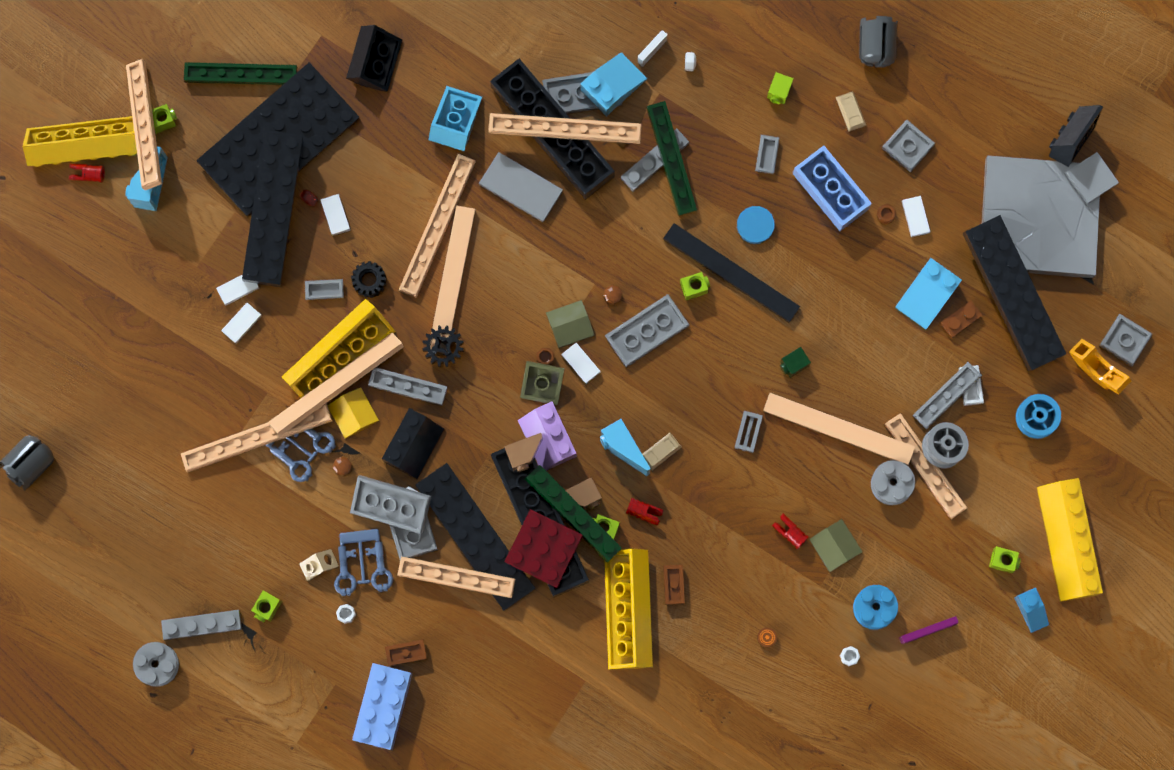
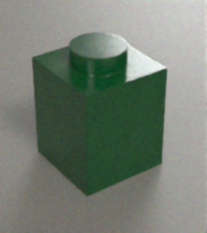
[780,347,811,378]

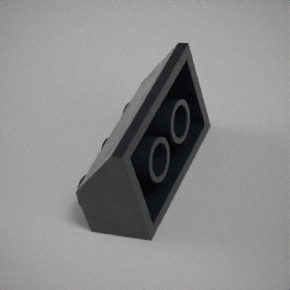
[346,25,402,92]
[1049,105,1103,167]
[382,408,445,480]

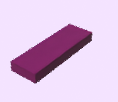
[899,616,958,644]

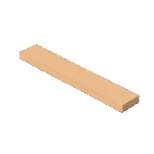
[884,413,967,519]
[397,556,516,598]

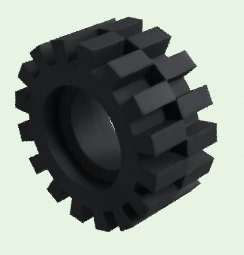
[351,261,387,298]

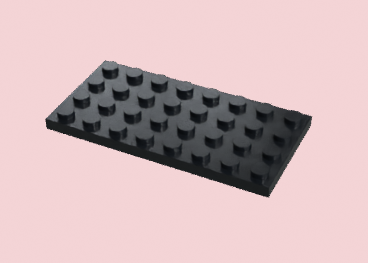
[196,62,360,217]

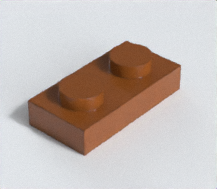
[940,300,982,339]
[663,565,685,605]
[385,640,427,667]

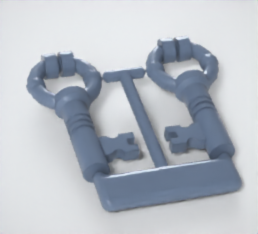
[266,429,336,482]
[334,529,394,596]

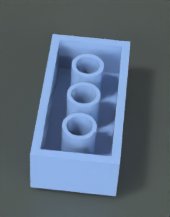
[793,146,872,231]
[352,663,412,750]

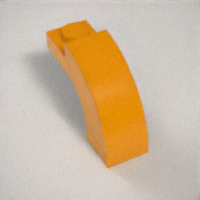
[1069,339,1131,395]

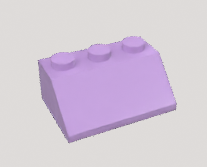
[518,402,577,470]

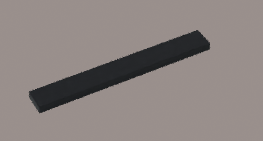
[663,223,800,323]

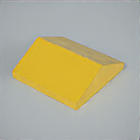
[327,388,379,439]

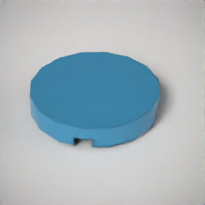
[737,206,775,244]

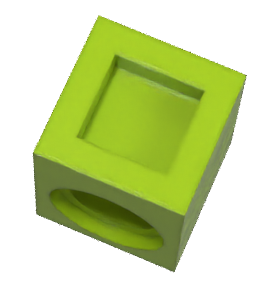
[767,72,794,104]
[152,104,177,134]
[680,272,710,300]
[593,515,620,539]
[989,546,1021,573]
[251,591,282,622]

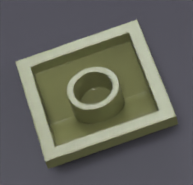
[546,300,594,348]
[520,361,565,405]
[809,519,863,572]

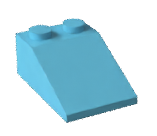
[581,52,647,117]
[428,86,482,151]
[125,147,168,211]
[895,258,962,329]
[600,419,651,476]

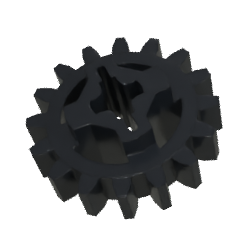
[422,325,464,367]

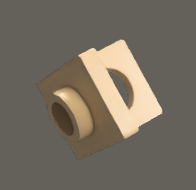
[299,549,339,581]

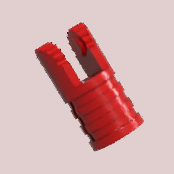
[69,163,105,183]
[625,498,664,526]
[772,513,809,550]

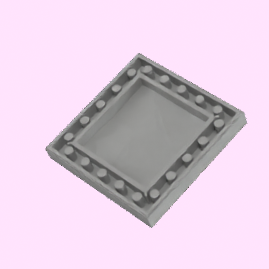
[982,156,1100,278]

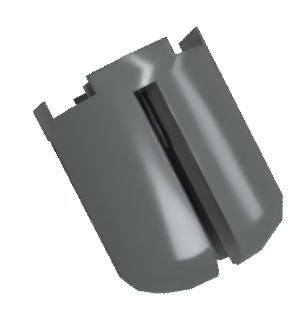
[859,16,898,68]
[0,435,54,491]

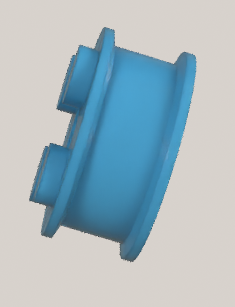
[1016,394,1061,439]
[853,585,898,630]

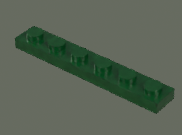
[184,62,298,85]
[646,101,697,216]
[525,465,622,562]

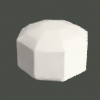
[685,52,697,71]
[336,604,356,624]
[840,646,860,666]

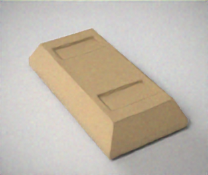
[836,91,866,132]
[642,433,682,471]

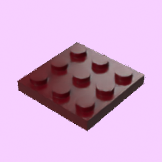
[504,509,583,588]

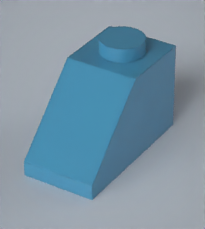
[1014,587,1049,633]

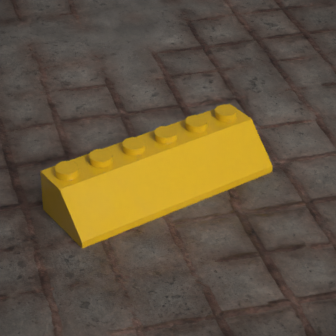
[22,116,137,167]
[282,299,396,398]
[1037,478,1103,602]
[605,549,653,669]

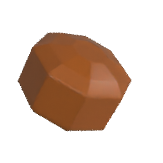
[603,285,622,305]
[536,348,554,365]
[333,457,353,476]

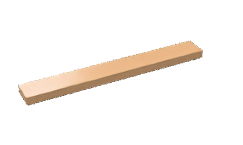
[126,59,162,190]
[489,113,641,144]
[399,154,476,298]
[431,206,475,352]
[268,333,404,436]
[763,393,915,465]
[181,403,332,472]

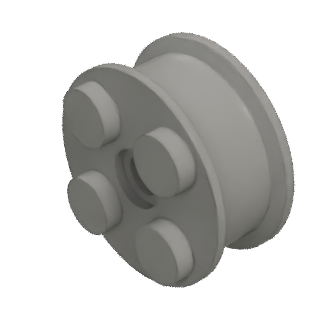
[922,422,969,468]
[871,460,915,505]
[133,642,179,687]

